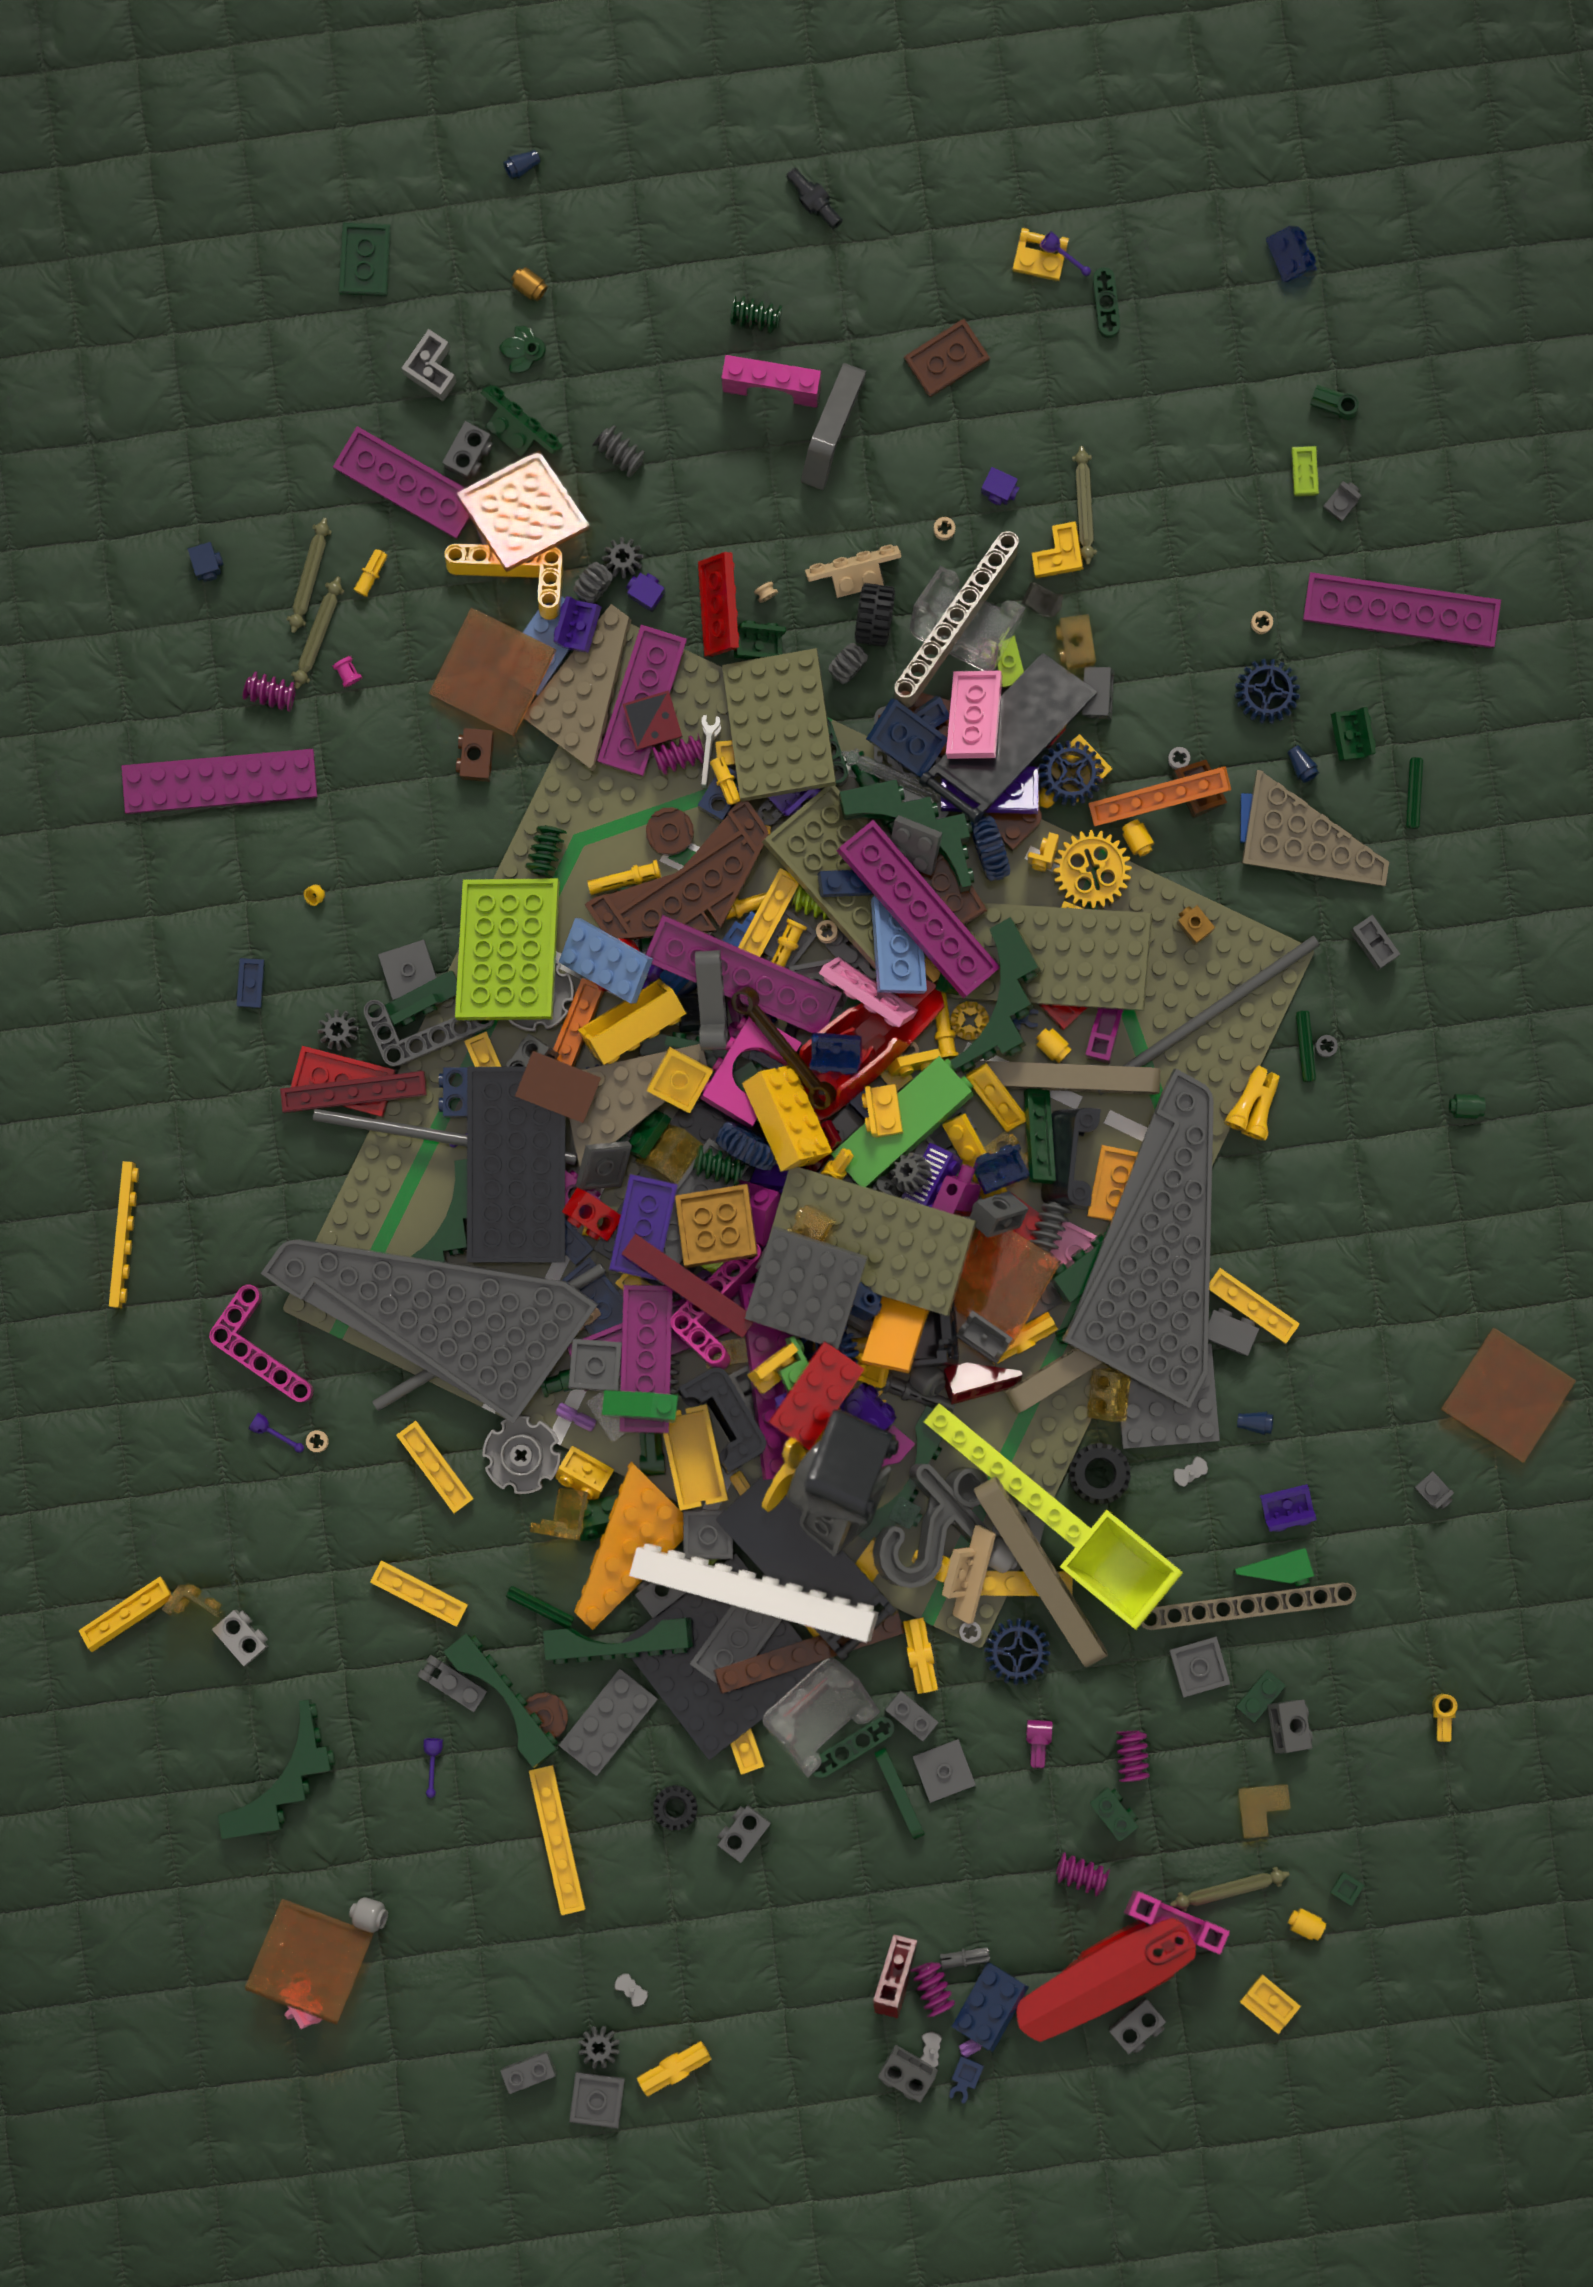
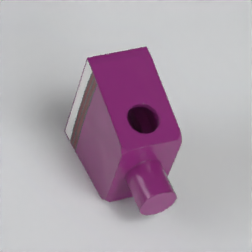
[932,1164,981,1218]

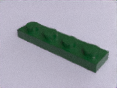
[1024,1088,1056,1184]

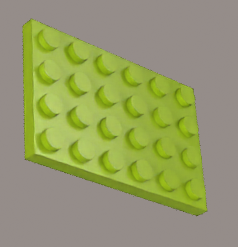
[455,878,560,1020]

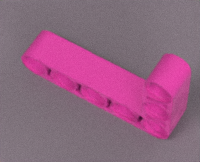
[670,1243,763,1369]
[210,1285,313,1402]

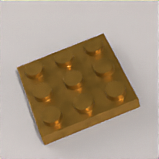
[675,1184,758,1268]

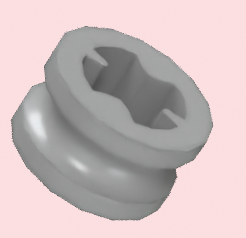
[1168,747,1190,770]
[959,1622,981,1643]

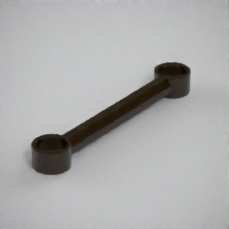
[731,987,837,1110]

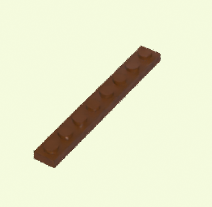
[713,1612,905,1694]

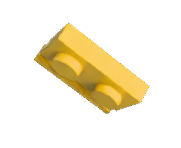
[1239,1974,1301,2034]

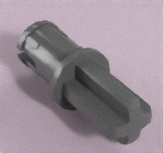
[940,1948,990,1970]

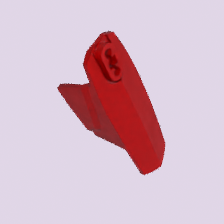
[799,979,945,1123]
[1017,1917,1196,2042]

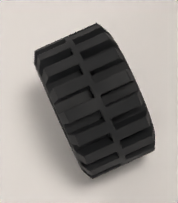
[855,583,895,647]
[1069,1443,1131,1504]

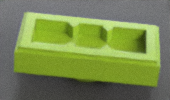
[1291,446,1319,496]
[991,635,1024,689]

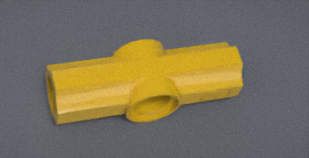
[992,1312,1058,1366]
[903,1617,938,1694]
[637,2041,711,2097]

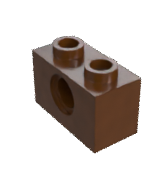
[456,728,494,782]

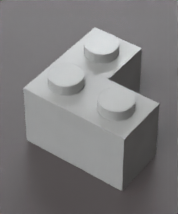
[402,329,457,401]

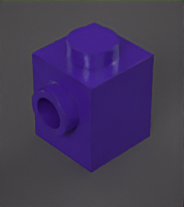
[981,467,1019,505]
[626,573,665,612]

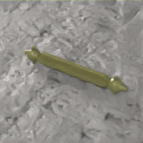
[1072,446,1097,565]
[287,518,332,633]
[291,577,344,689]
[1170,1867,1290,1912]

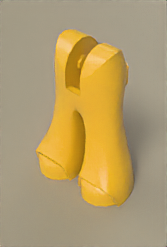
[1224,1065,1280,1141]

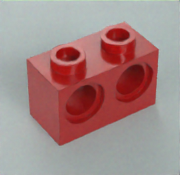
[562,1187,621,1241]

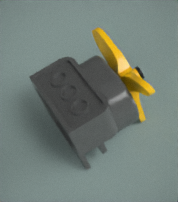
[762,1432,892,1557]

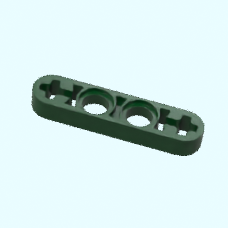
[810,1717,894,1778]
[874,1748,925,1840]

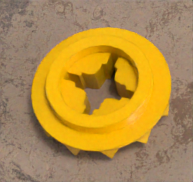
[950,1001,989,1040]

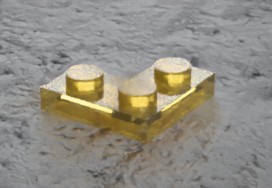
[1238,1784,1290,1839]

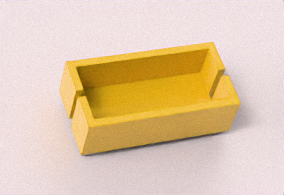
[578,979,686,1065]
[742,1065,832,1172]
[663,1404,728,1511]

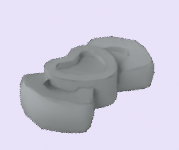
[1173,1456,1208,1487]
[614,1973,648,2007]
[920,2031,942,2068]

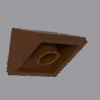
[1172,760,1227,819]

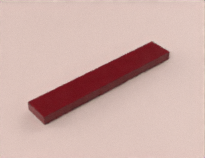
[280,1071,427,1113]
[621,1234,753,1338]

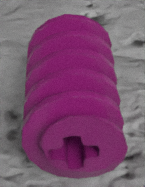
[242,671,296,712]
[652,734,704,775]
[1116,1731,1150,1782]
[1056,1852,1110,1897]
[910,1962,955,2017]

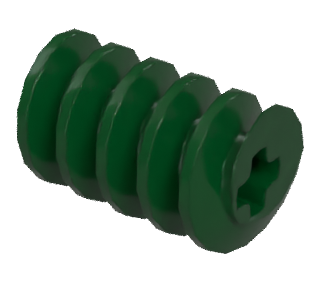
[730,296,782,334]
[525,825,567,878]
[692,1145,745,1186]

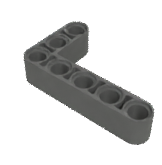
[801,363,866,490]
[364,1000,495,1068]

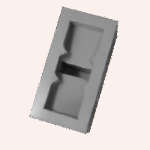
[212,1610,269,1666]

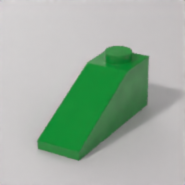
[602,1390,678,1423]
[1233,1548,1314,1586]

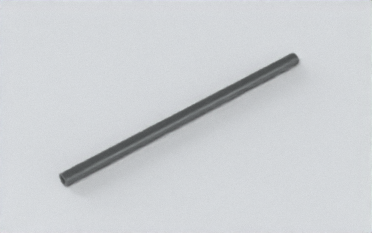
[1098,936,1320,1096]
[313,1109,577,1165]
[372,1263,607,1411]

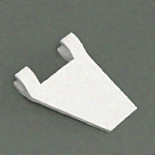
[701,715,721,788]

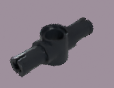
[786,167,843,230]

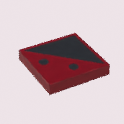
[622,690,683,751]

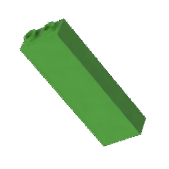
[831,1056,974,1189]

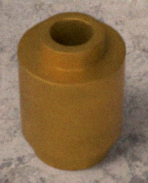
[511,267,548,302]

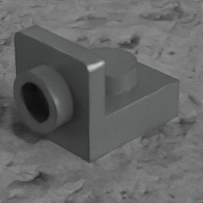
[1323,481,1362,523]
[1414,1471,1454,1509]

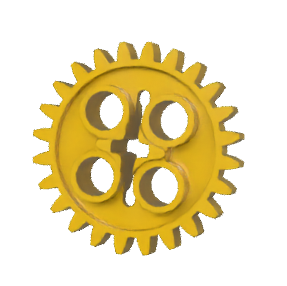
[1053,830,1132,909]

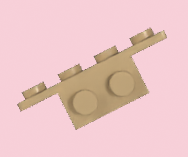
[805,545,901,598]
[942,1525,996,1624]

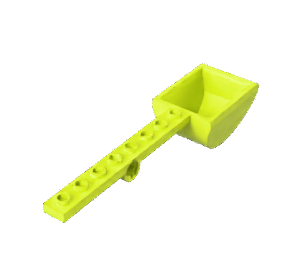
[924,1403,1183,1630]

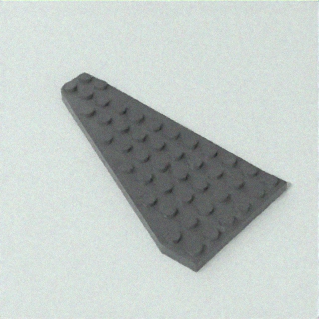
[1062,1069,1214,1408]
[261,1239,598,1424]

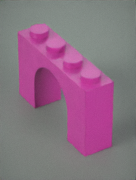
[722,355,821,408]
[700,1016,801,1128]
[1124,1890,1230,1954]

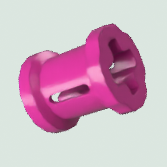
[332,656,362,688]

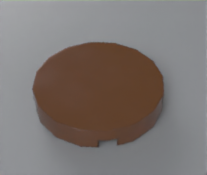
[646,807,694,856]
[525,1692,568,1738]

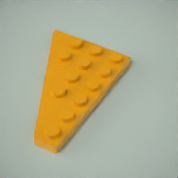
[574,1462,684,1630]

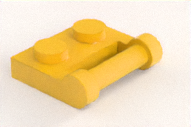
[1013,228,1069,281]

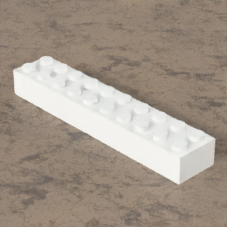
[629,1543,879,1642]

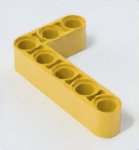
[445,544,563,620]

